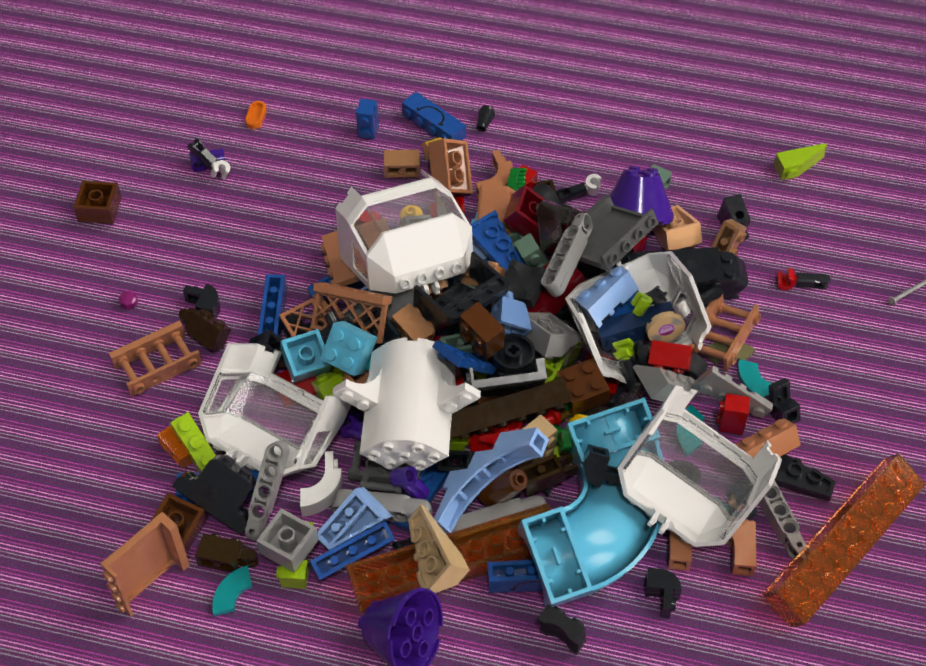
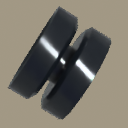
[491,333,535,377]

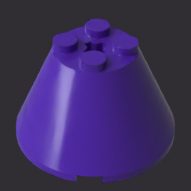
[609,165,674,225]
[358,588,443,666]

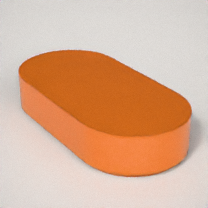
[245,101,267,130]

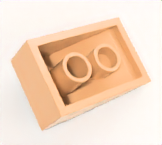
[652,205,702,250]

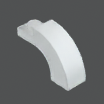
[300,451,343,517]

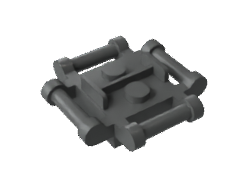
[347,441,421,494]

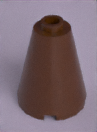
[477,468,527,506]

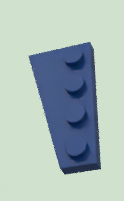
[470,210,524,275]
[386,462,450,532]

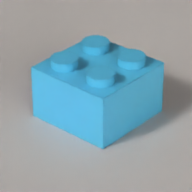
[320,321,378,376]
[280,329,332,383]

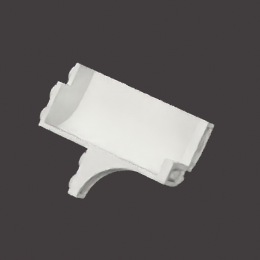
[333,338,481,471]

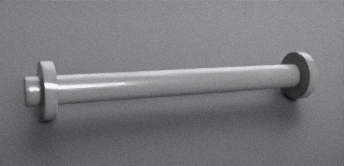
[888,277,926,306]

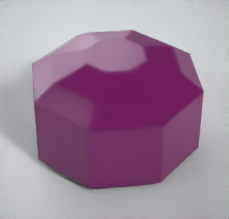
[119,291,138,310]

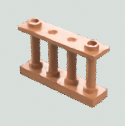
[689,294,761,372]
[109,320,202,397]

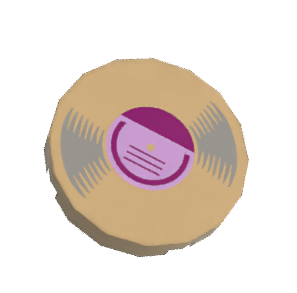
[646,311,685,342]

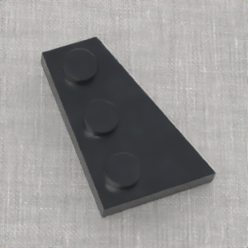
[775,454,836,502]

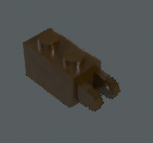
[178,308,231,350]
[518,454,579,496]
[195,534,259,573]

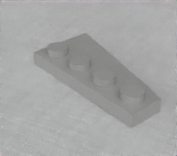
[693,365,773,418]

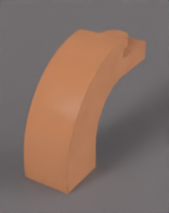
[476,149,513,199]

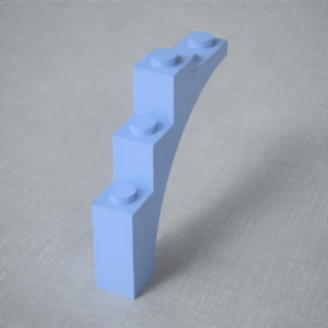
[434,427,549,534]

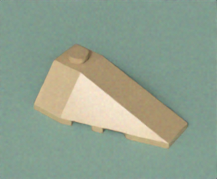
[408,504,470,593]

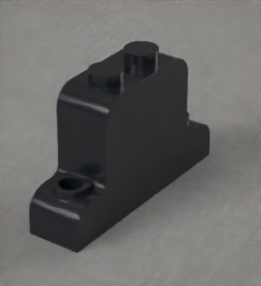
[172,455,256,535]

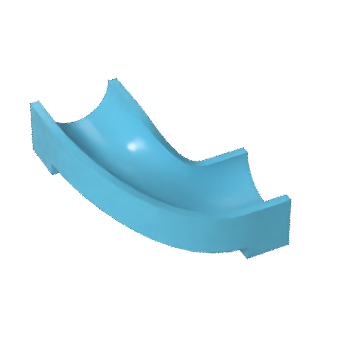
[517,397,664,607]

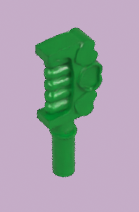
[507,168,527,191]
[557,429,572,452]

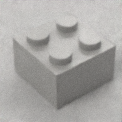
[256,508,319,573]

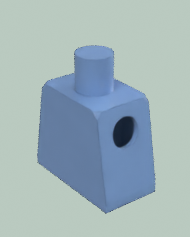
[491,291,532,336]

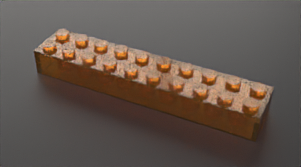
[763,453,926,627]
[346,503,551,614]

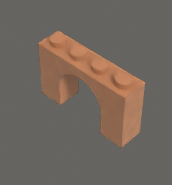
[668,519,756,576]

